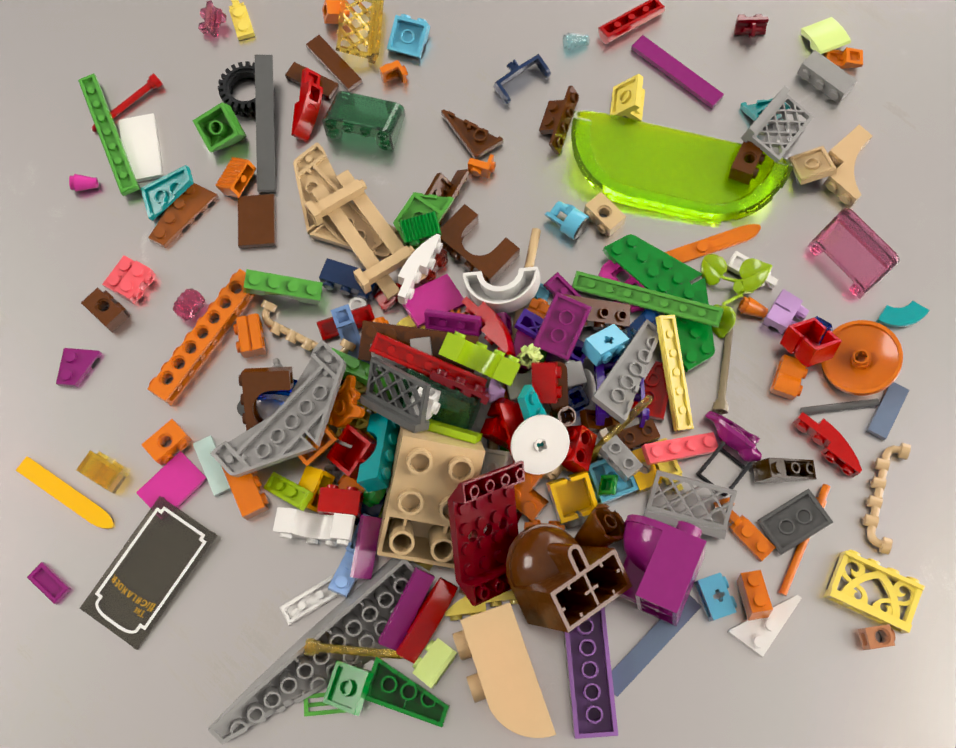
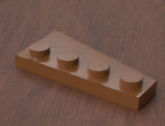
[148,183,219,248]

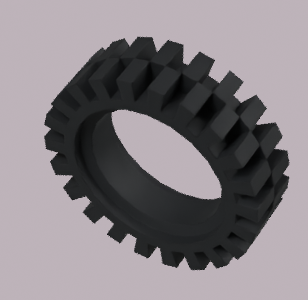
[218,61,275,117]

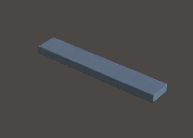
[612,595,702,697]

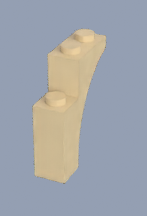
[824,124,873,208]

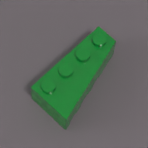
[365,656,450,727]

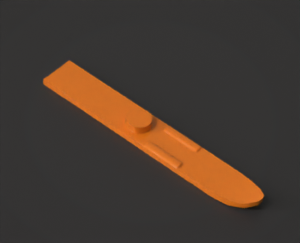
[665,224,761,263]

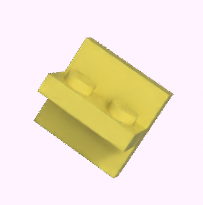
[610,74,645,123]

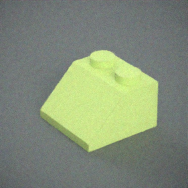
[412,638,458,689]

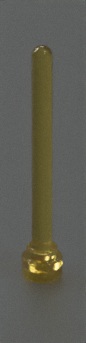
[590,395,653,464]
[304,638,403,659]

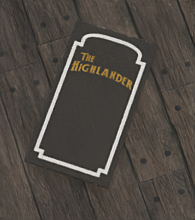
[80,496,218,650]

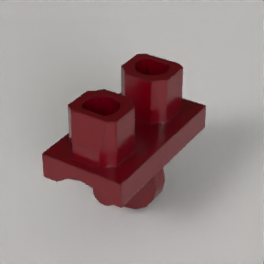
[734,14,769,38]

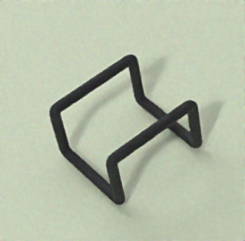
[696,441,752,497]

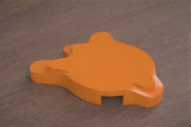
[327,375,365,428]

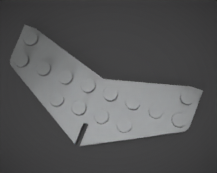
[210,340,346,477]

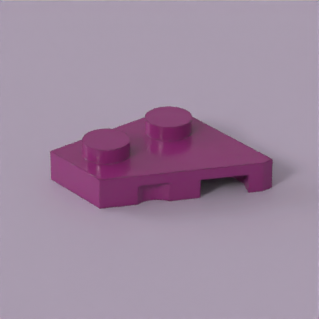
[56,348,102,387]

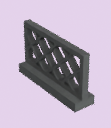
[359,357,431,433]

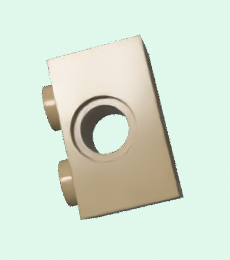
[584,192,626,238]

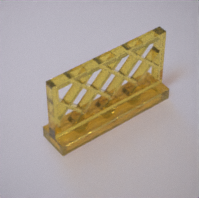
[336,0,384,64]

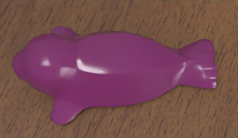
[705,411,762,462]

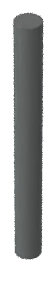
[800,398,879,415]

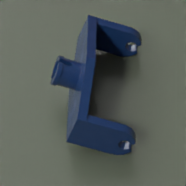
[493,54,551,104]

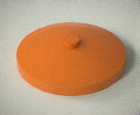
[821,320,903,396]

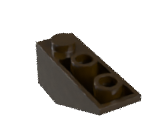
[752,458,817,483]

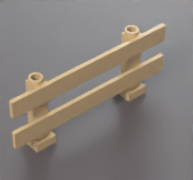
[305,170,426,300]

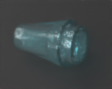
[563,32,589,51]

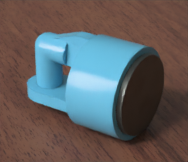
[545,201,589,240]

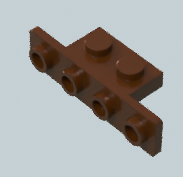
[539,86,579,154]
[424,169,470,226]

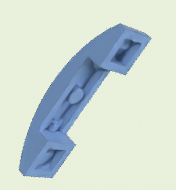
[330,304,370,364]

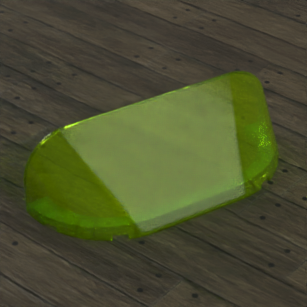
[571,110,793,223]

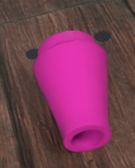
[69,174,98,192]

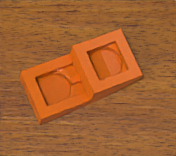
[824,47,863,69]

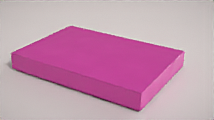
[402,274,465,328]
[136,451,207,521]

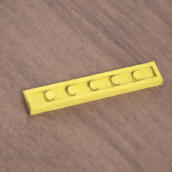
[655,315,694,431]

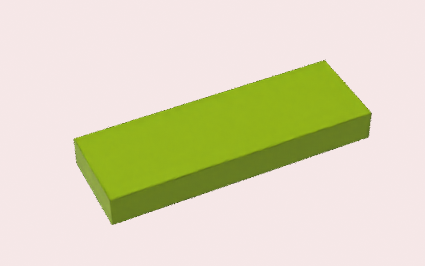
[425,419,483,444]
[263,471,314,511]

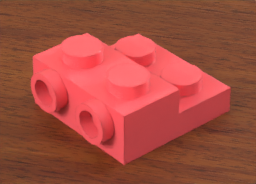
[102,255,156,304]

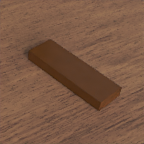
[285,62,339,100]

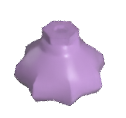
[486,379,505,403]

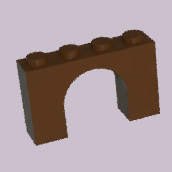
[440,204,520,285]
[239,366,294,431]

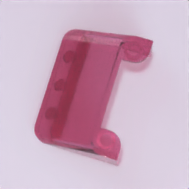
[808,207,900,299]

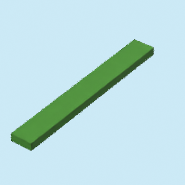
[78,73,140,196]
[572,271,724,328]

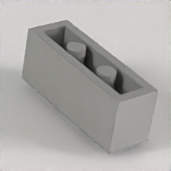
[797,50,857,104]

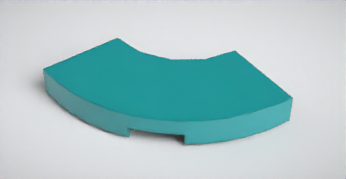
[876,301,930,328]

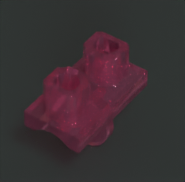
[198,0,227,37]

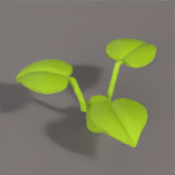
[701,254,772,338]

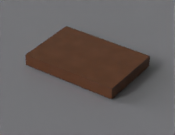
[238,194,276,248]

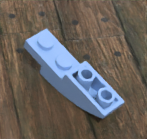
[328,513,369,598]

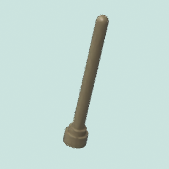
[712,328,733,414]

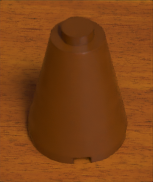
[574,504,626,547]

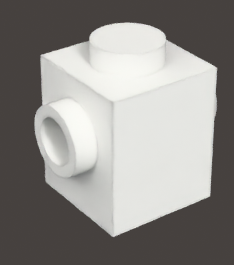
[410,387,441,420]

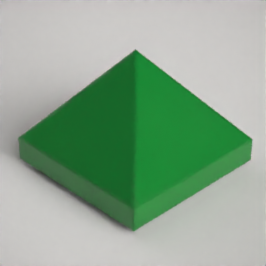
[598,475,618,496]

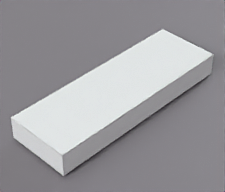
[279,575,340,626]

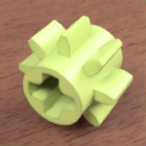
[517,343,543,369]

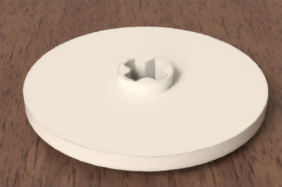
[511,415,570,475]

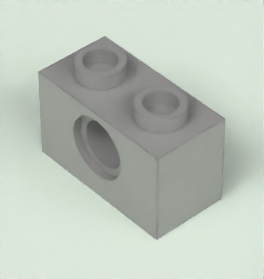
[599,435,643,483]

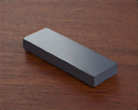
[866,382,909,440]

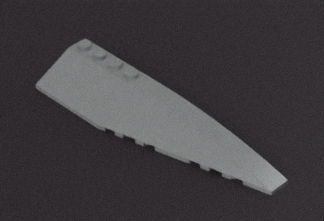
[208,558,432,744]

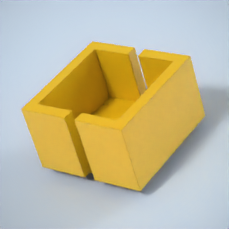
[546,471,598,524]

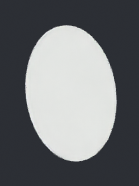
[579,369,596,405]

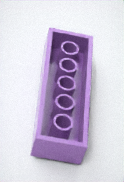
[564,607,618,739]

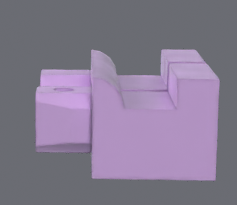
[762,289,809,334]

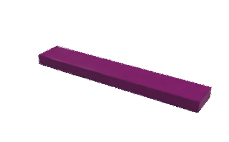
[631,35,724,109]

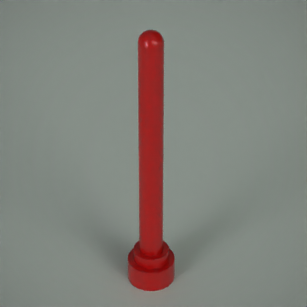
[91,73,163,132]

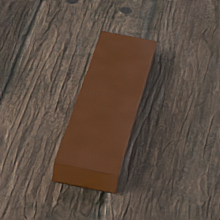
[306,35,362,92]

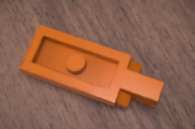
[728,510,776,562]

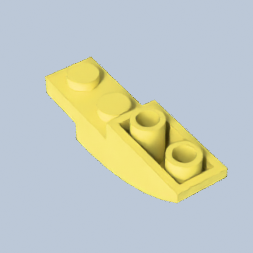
[445,591,518,621]

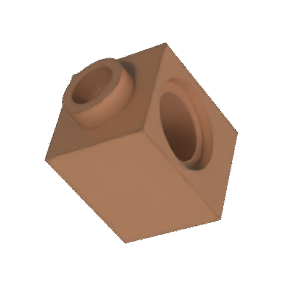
[858,624,896,650]

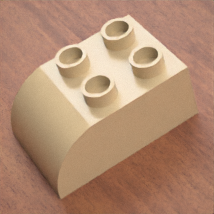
[452,602,556,738]

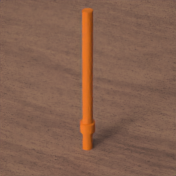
[778,484,831,596]

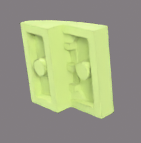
[801,17,851,54]

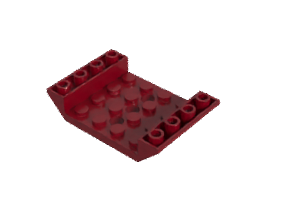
[447,460,525,606]

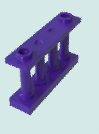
[594,362,649,428]

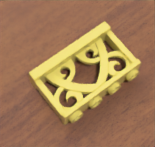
[824,550,925,634]

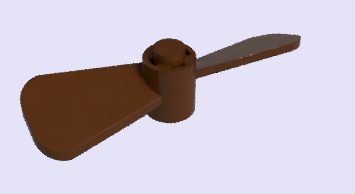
[548,361,576,472]

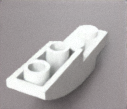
[398,234,443,305]

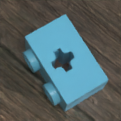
[582,324,629,367]
[694,572,737,622]

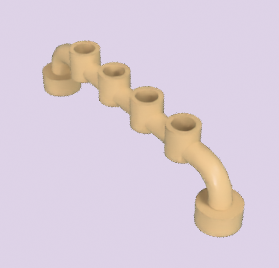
[261,299,356,354]
[863,443,911,555]

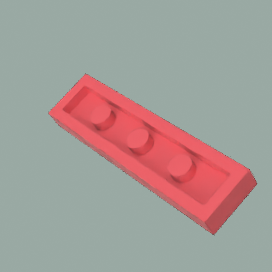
[641,432,718,465]

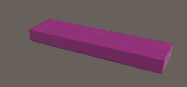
[378,567,435,651]

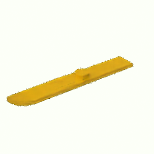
[16,456,114,529]

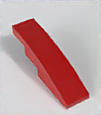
[396,577,458,664]

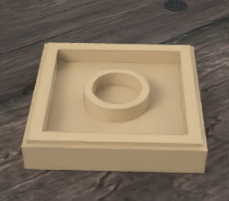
[788,146,837,185]

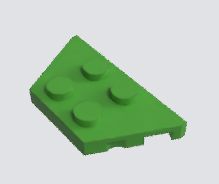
[393,192,454,250]

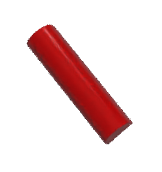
[598,0,665,44]

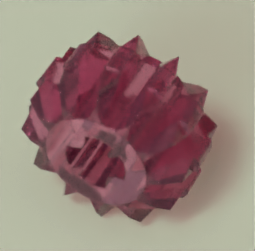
[173,288,205,321]

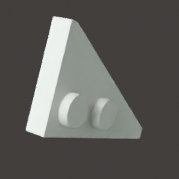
[728,595,802,657]

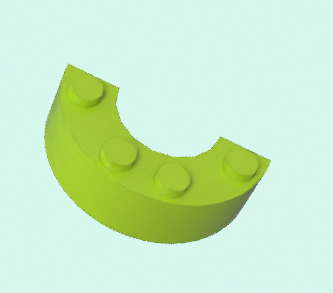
[438,331,521,386]

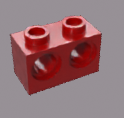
[561,425,597,473]

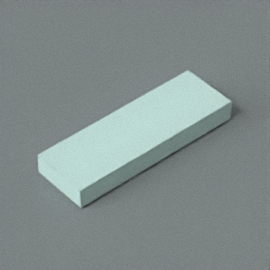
[193,435,231,497]

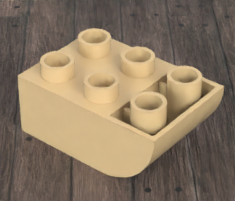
[377,426,485,568]

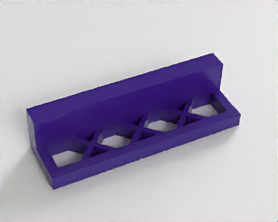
[514,308,586,363]

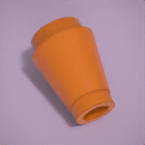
[738,296,768,319]

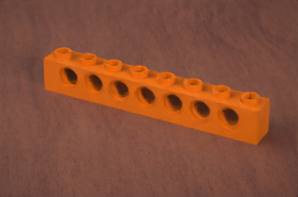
[147,269,255,406]

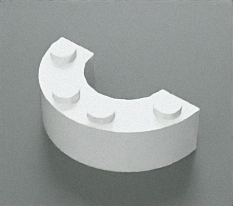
[463,267,541,313]
[273,507,356,547]

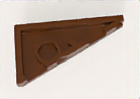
[441,109,503,159]

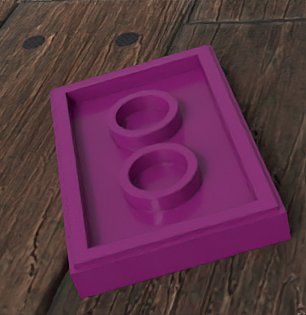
[533,291,592,361]

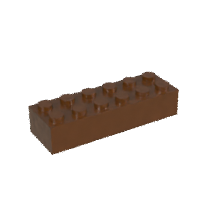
[358,321,479,373]

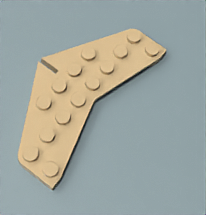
[293,142,405,260]

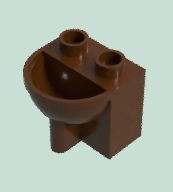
[506,524,632,633]

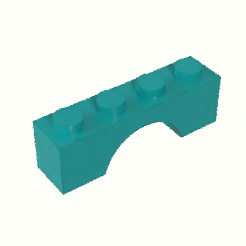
[357,413,400,492]

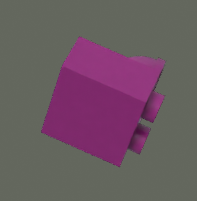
[620,514,707,626]

